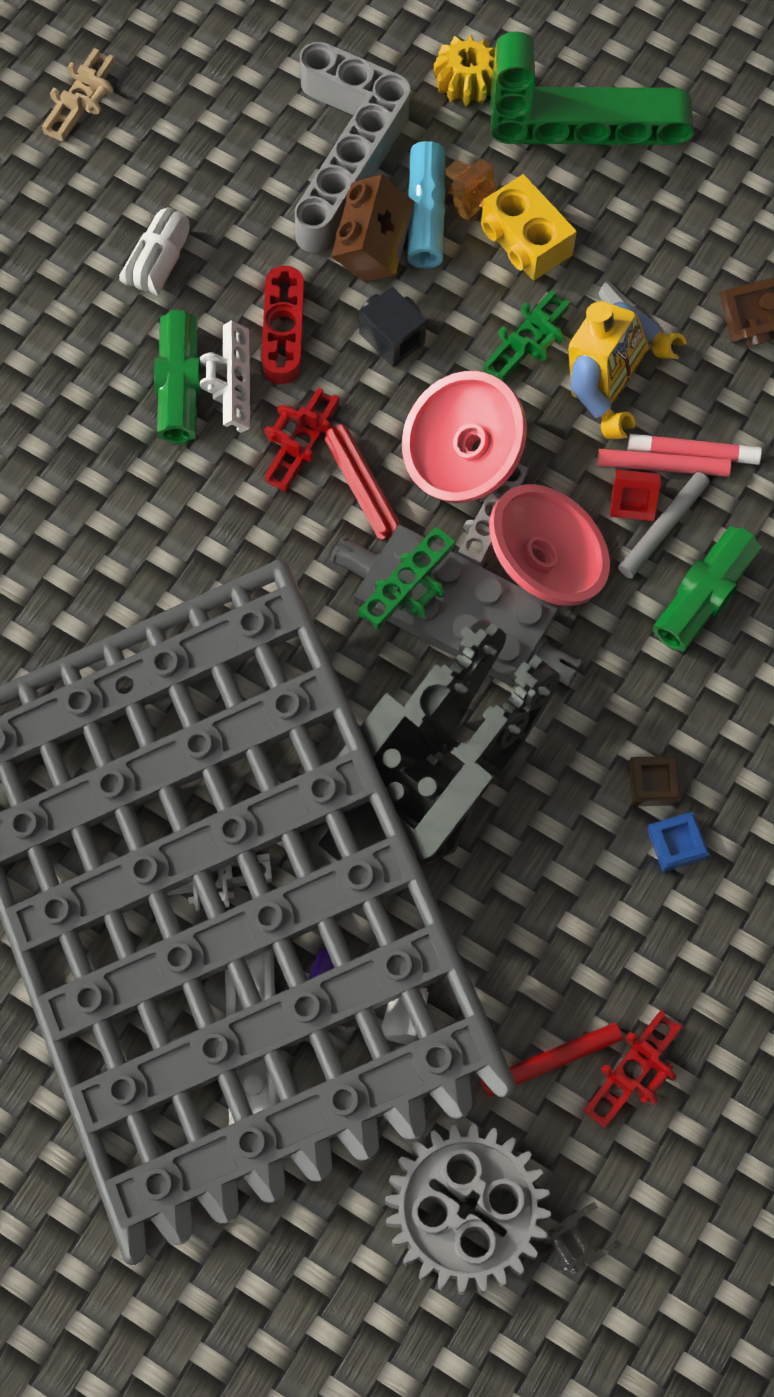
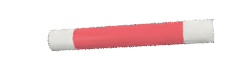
[627,434,761,465]

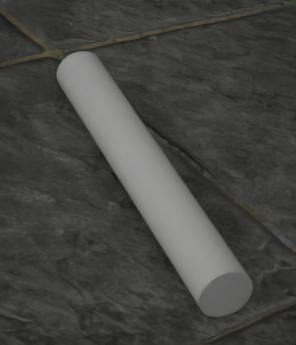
[618,472,710,578]

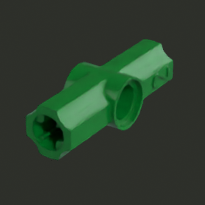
[154,310,201,444]
[652,526,762,652]

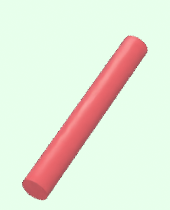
[597,449,731,477]

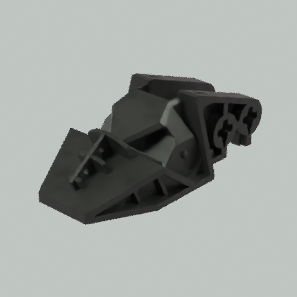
[310,619,560,867]

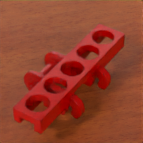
[264,387,340,492]
[583,1010,682,1128]

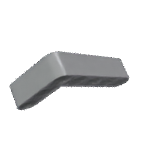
[295,42,410,253]

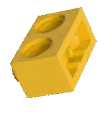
[481,174,577,281]

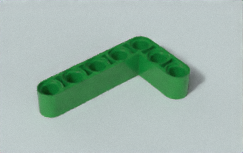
[490,31,694,145]

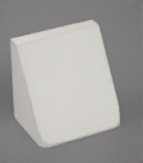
[381,987,429,1045]

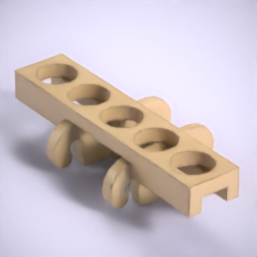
[42,48,115,142]

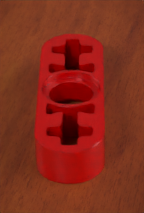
[261,265,304,384]

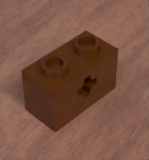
[331,174,415,282]

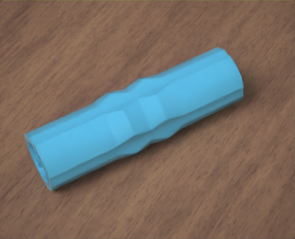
[407,141,445,268]

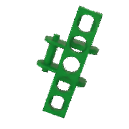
[483,290,570,382]
[358,527,455,631]

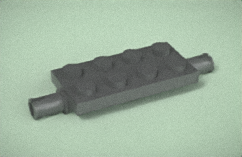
[330,524,583,688]

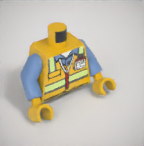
[568,301,687,440]

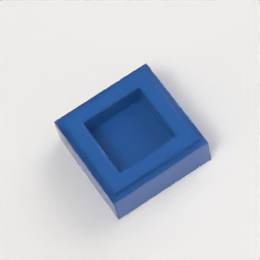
[647,812,710,873]

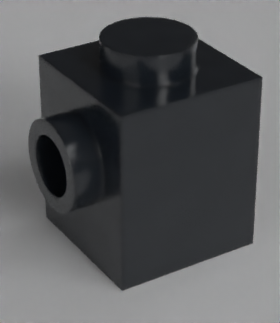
[359,286,427,367]

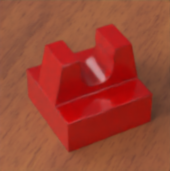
[610,469,661,521]

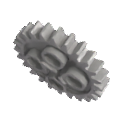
[385,1123,551,1295]

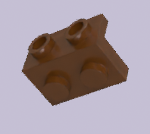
[719,278,774,347]

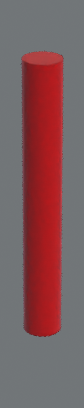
[480,1022,623,1098]

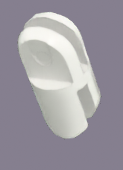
[119,207,189,296]

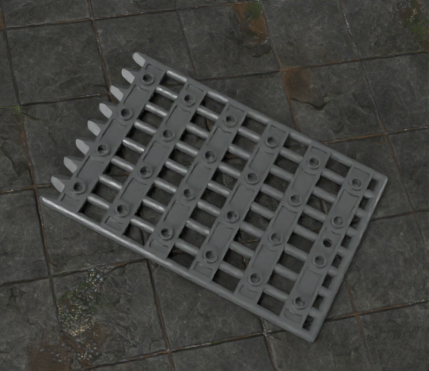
[0,560,516,1265]

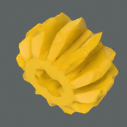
[433,34,495,107]

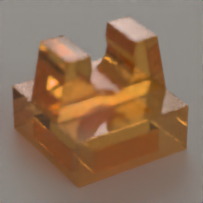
[445,159,496,221]

